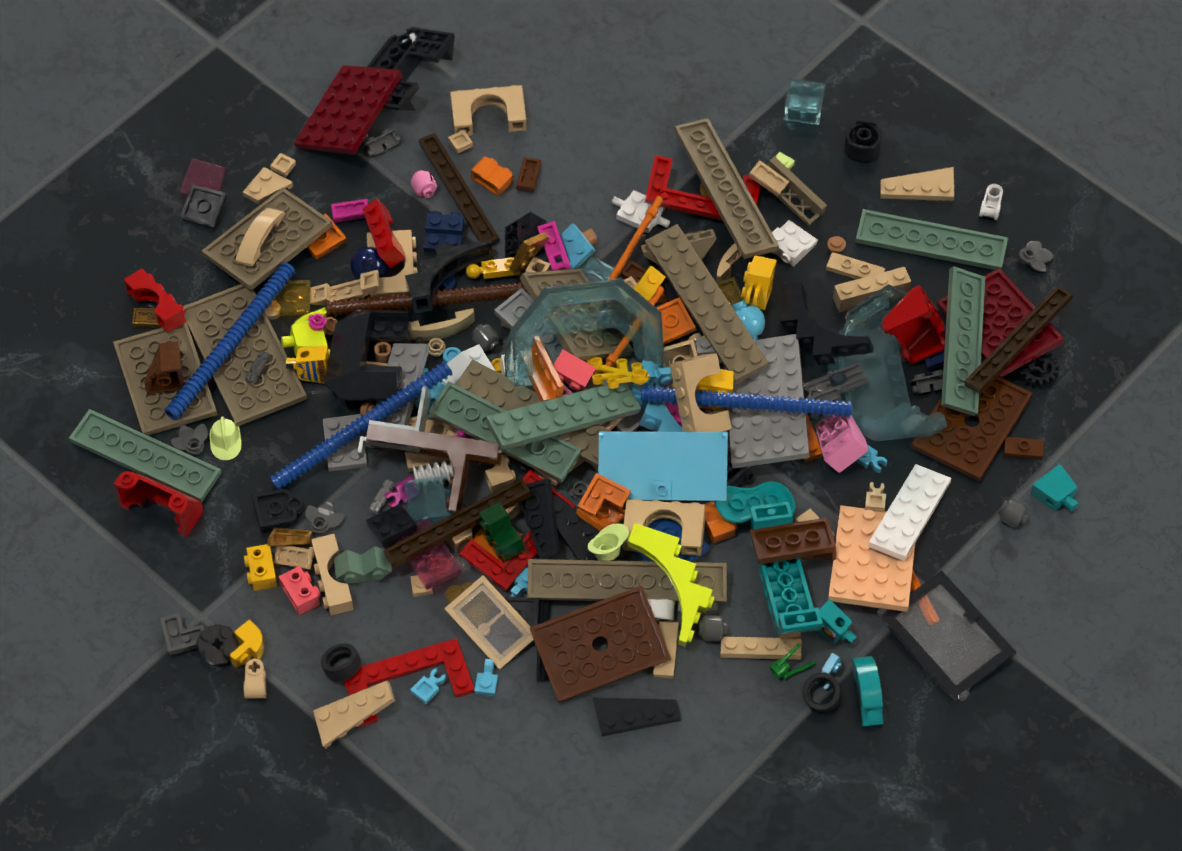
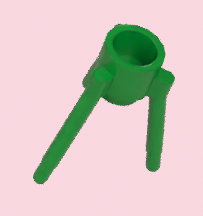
[769,644,816,680]

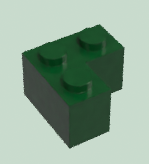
[479,502,525,562]

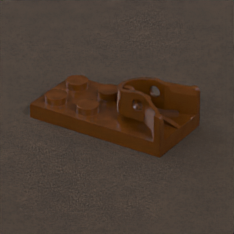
[750,517,836,565]

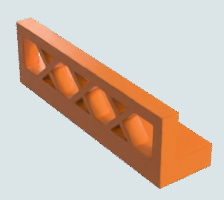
[517,335,564,402]

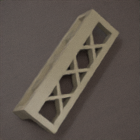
[767,156,827,226]

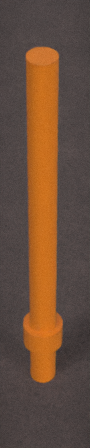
[605,196,663,289]
[599,286,664,374]

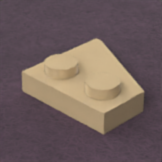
[243,167,293,204]

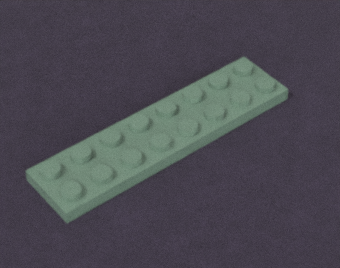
[855,209,1008,270]
[941,266,985,416]
[429,381,582,483]
[485,383,641,451]
[69,409,222,503]

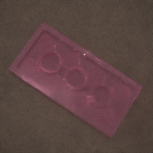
[396,518,462,590]

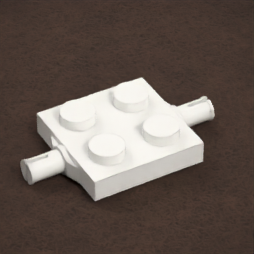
[612,190,670,233]

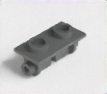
[362,128,401,157]
[909,370,943,394]

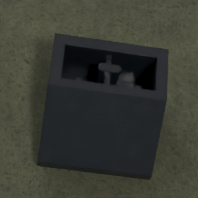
[505,212,546,258]

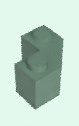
[334,546,392,584]

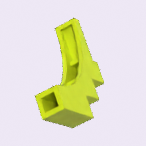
[627,523,715,647]

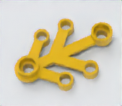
[587,357,650,389]

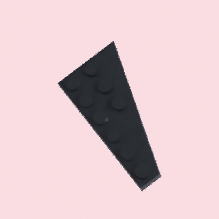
[553,495,642,561]

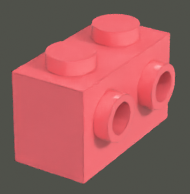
[553,350,596,392]
[279,566,321,616]

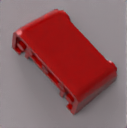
[881,285,946,365]
[114,471,203,537]

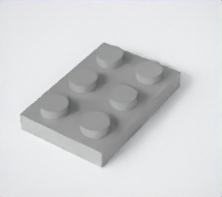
[323,414,367,472]

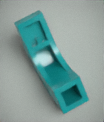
[852,656,883,726]

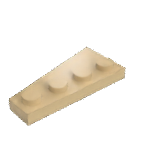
[880,167,954,201]
[313,681,395,749]

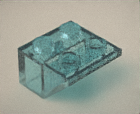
[784,78,826,125]
[404,476,448,520]

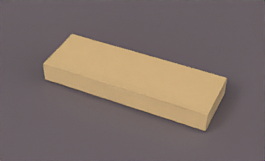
[653,621,679,679]

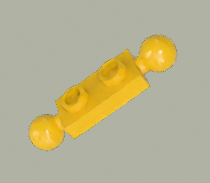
[466,257,527,279]

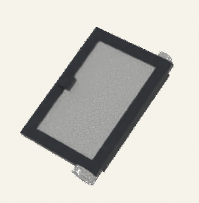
[877,570,1017,701]

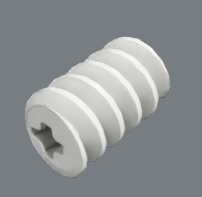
[412,460,454,489]

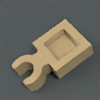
[865,482,886,513]

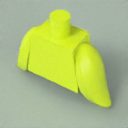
[281,307,330,356]

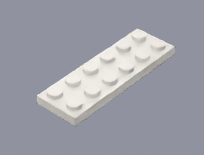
[868,464,951,561]

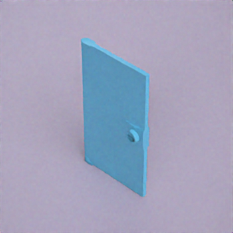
[598,431,728,501]

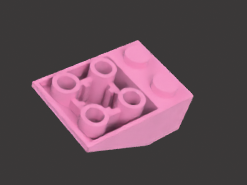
[815,415,869,473]

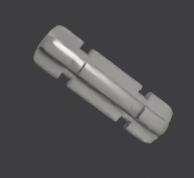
[369,480,394,515]

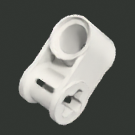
[979,184,1003,221]
[647,599,675,622]

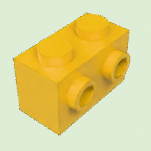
[244,544,277,591]

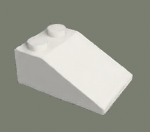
[443,344,495,384]

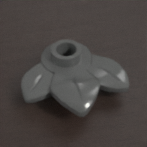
[1018,241,1054,272]
[171,423,208,455]
[305,501,344,534]

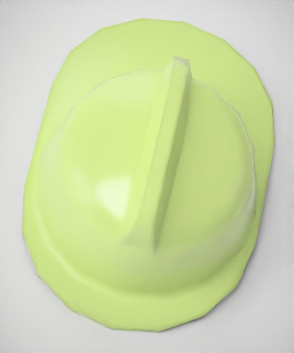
[210,416,241,460]
[588,524,629,561]

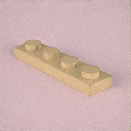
[721,637,801,660]

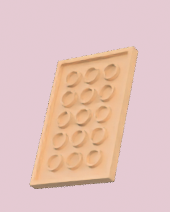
[828,505,915,612]

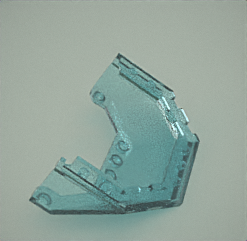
[504,278,665,387]
[828,284,947,441]

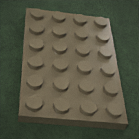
[202,188,333,291]
[520,269,634,361]
[113,322,217,436]

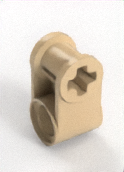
[244,659,266,699]

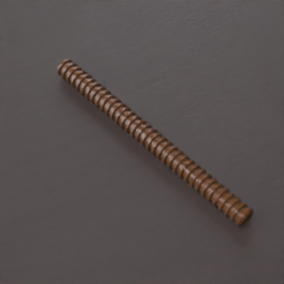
[326,282,530,317]

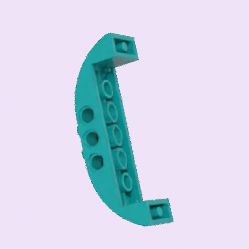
[750,501,823,636]

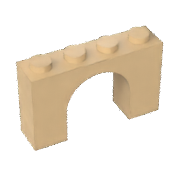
[451,85,527,136]
[367,230,418,298]
[670,353,732,432]
[622,499,706,556]

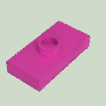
[331,199,368,223]

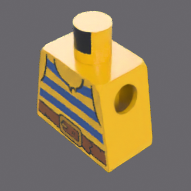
[286,346,329,384]

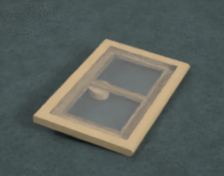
[444,575,534,670]

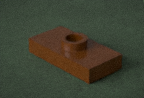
[516,157,542,192]
[1004,437,1044,460]

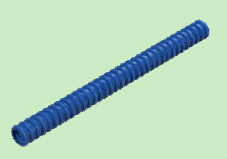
[164,263,296,420]
[270,361,453,490]
[641,385,852,418]

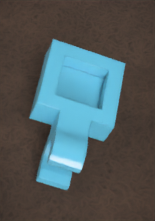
[510,567,528,597]
[815,653,842,690]
[475,659,498,697]

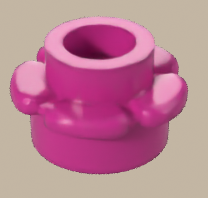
[308,313,327,331]

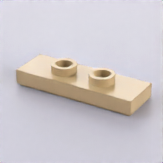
[826,252,885,279]

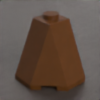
[144,341,185,395]

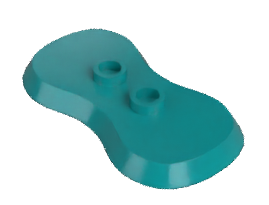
[714,481,796,524]

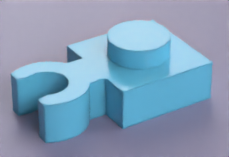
[644,367,673,386]
[855,445,887,473]
[410,668,446,705]

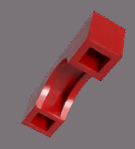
[362,199,406,268]
[124,269,186,333]

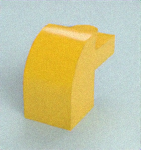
[625,266,665,310]
[230,620,264,668]

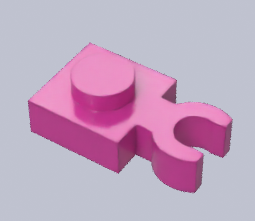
[384,476,421,507]

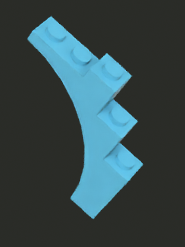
[631,358,683,432]

